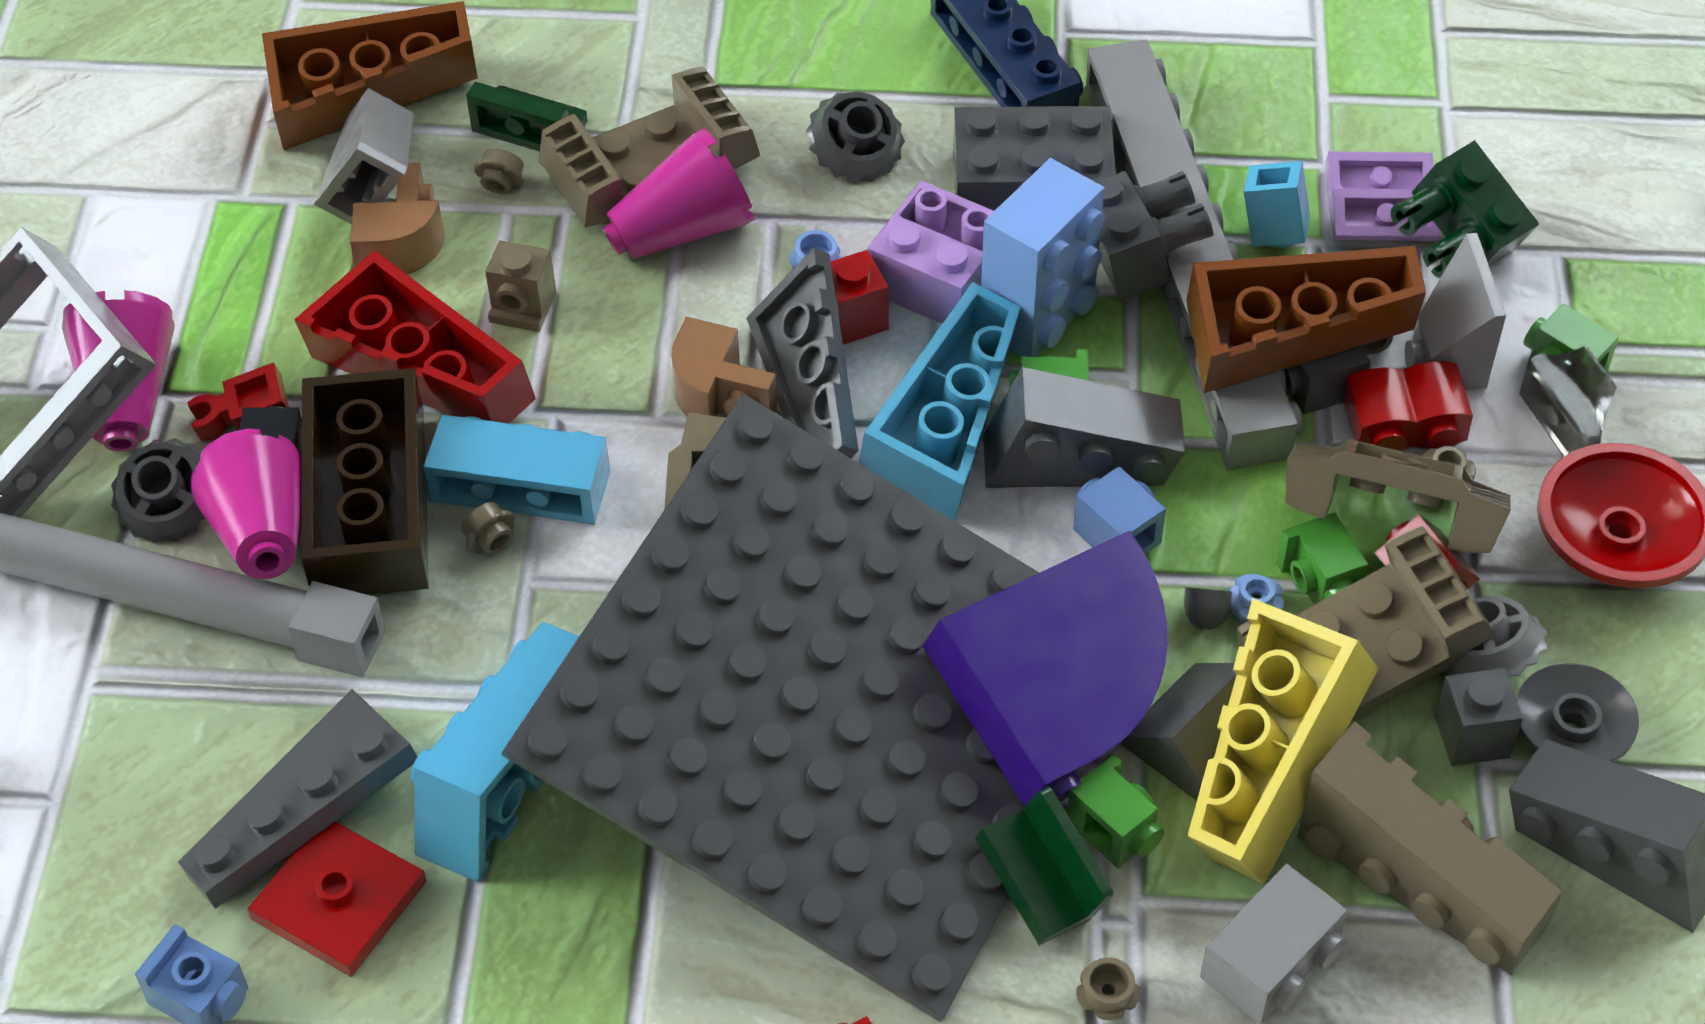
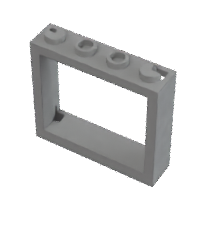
[0,227,157,518]

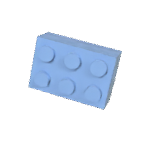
[981,157,1105,357]

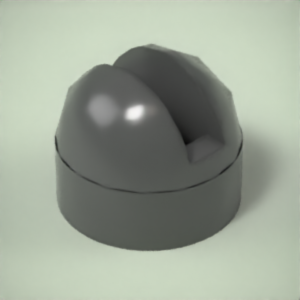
[1184,587,1232,630]

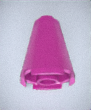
[603,128,756,260]
[61,290,175,451]
[190,428,302,579]

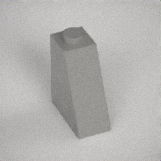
[314,88,414,224]

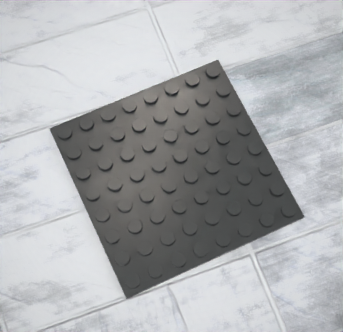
[501,393,1040,1022]

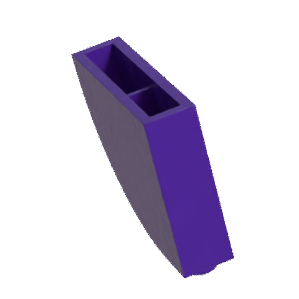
[922,530,1168,807]

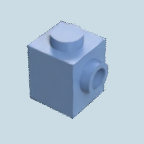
[1073,466,1166,554]

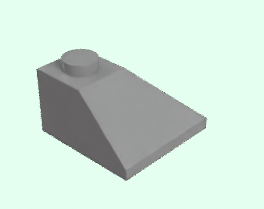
[1405,233,1506,390]

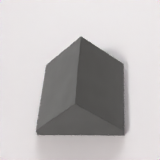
[1121,663,1237,801]

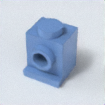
[135,924,249,1024]

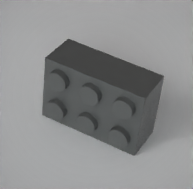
[953,106,1116,211]

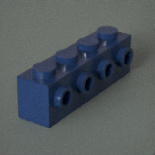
[930,0,1083,107]

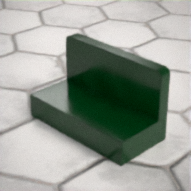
[466,81,588,152]
[975,787,1114,946]

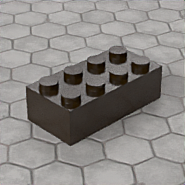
[301,368,429,595]

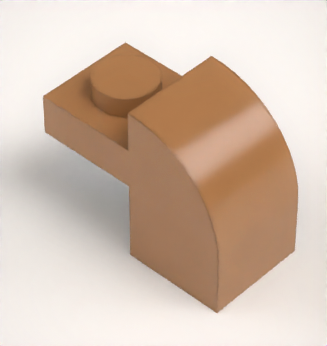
[350,163,445,274]
[671,316,777,417]

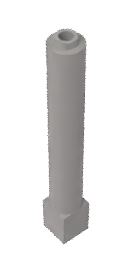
[0,512,386,678]

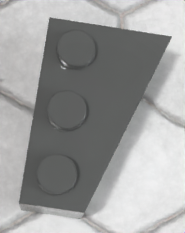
[1509,739,1705,933]

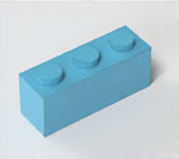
[423,414,610,525]

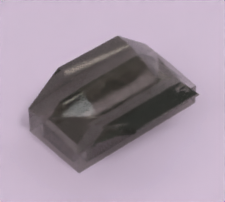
[1519,346,1617,457]

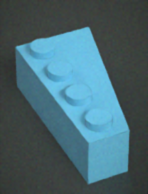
[859,282,1021,522]
[410,622,579,883]

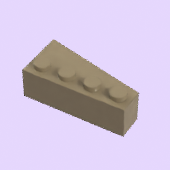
[1297,721,1562,975]

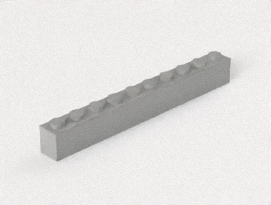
[1086,39,1302,470]

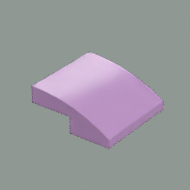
[1326,151,1442,241]

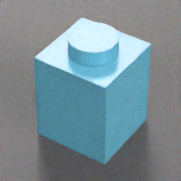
[1244,161,1310,249]

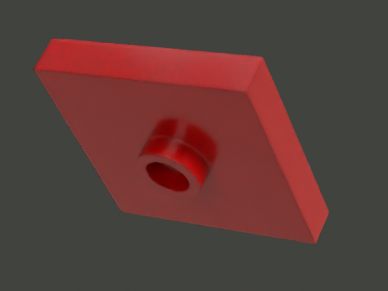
[247,821,427,977]

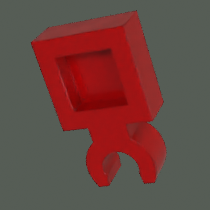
[187,362,289,441]

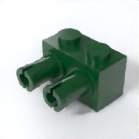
[1391,140,1539,278]

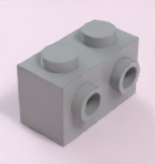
[1200,863,1348,1024]

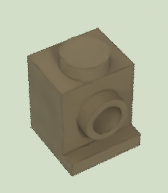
[485,240,556,332]

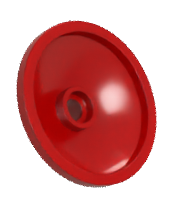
[1537,443,1705,588]

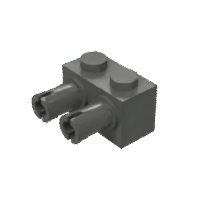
[1096,171,1214,301]

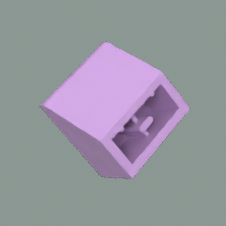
[867,180,994,324]

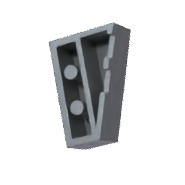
[983,367,1185,488]

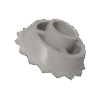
[1440,596,1548,676]

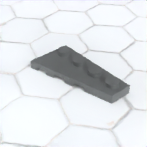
[746,248,859,458]
[178,689,417,909]

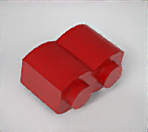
[1343,361,1473,451]

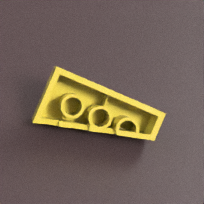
[1187,598,1379,885]

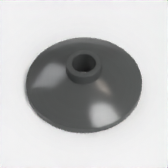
[1516,663,1639,762]

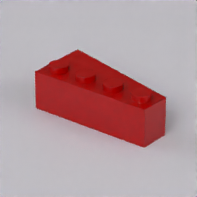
[294,250,536,424]

